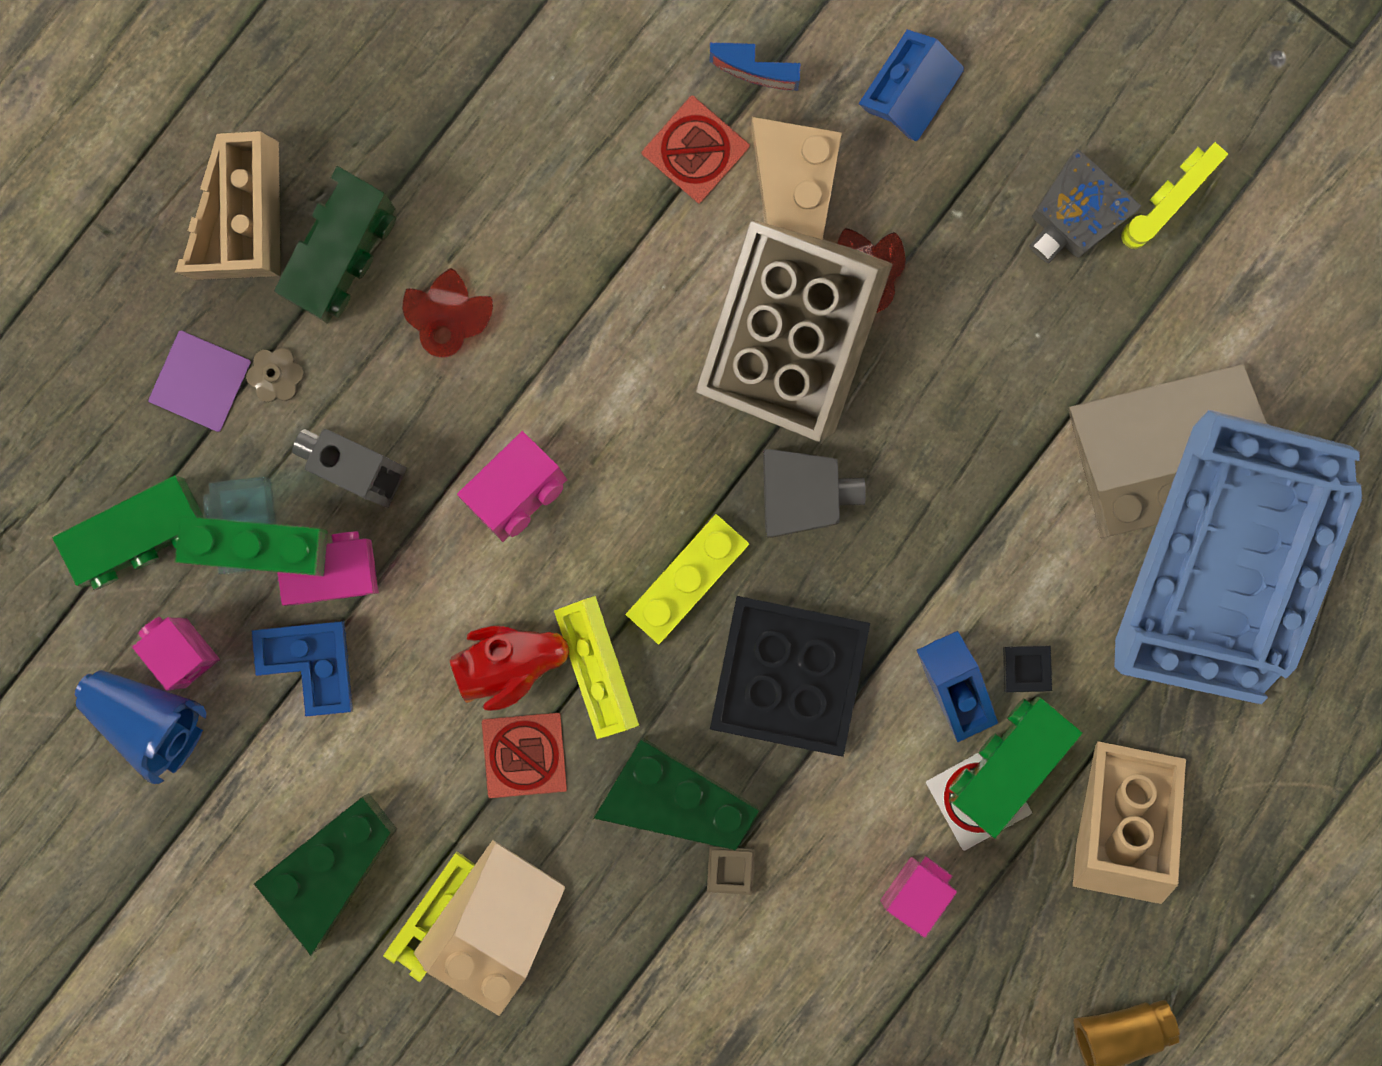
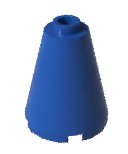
[75,670,206,784]

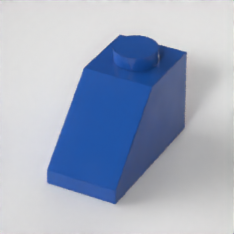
[917,631,998,742]

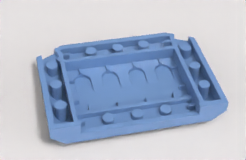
[1115,410,1362,704]

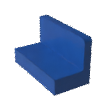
[859,29,964,141]

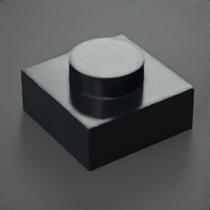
[1003,646,1052,692]

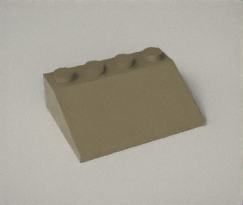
[696,220,893,442]
[1068,364,1267,538]

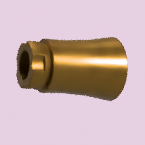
[1074,1000,1180,1066]

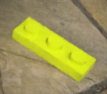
[625,514,749,645]
[554,596,639,739]

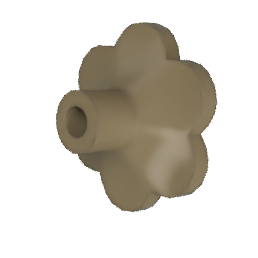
[246,348,304,402]

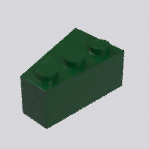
[274,166,396,324]
[593,737,759,851]
[254,793,397,956]

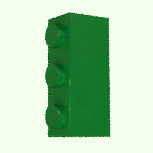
[52,475,204,591]
[175,516,328,576]
[948,696,1083,839]

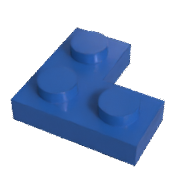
[251,621,353,717]

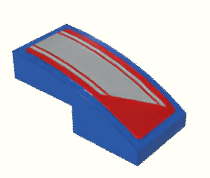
[710,42,800,91]

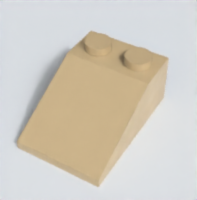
[1073,741,1186,904]
[414,840,565,1016]

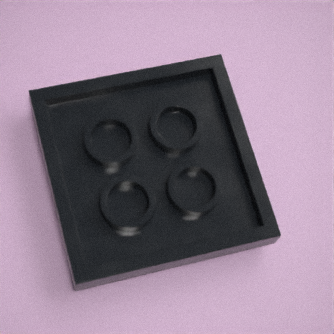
[709,596,870,757]

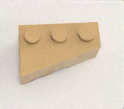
[751,117,842,240]
[175,131,281,280]

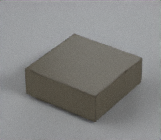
[707,845,755,895]

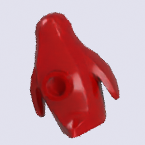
[450,626,569,711]

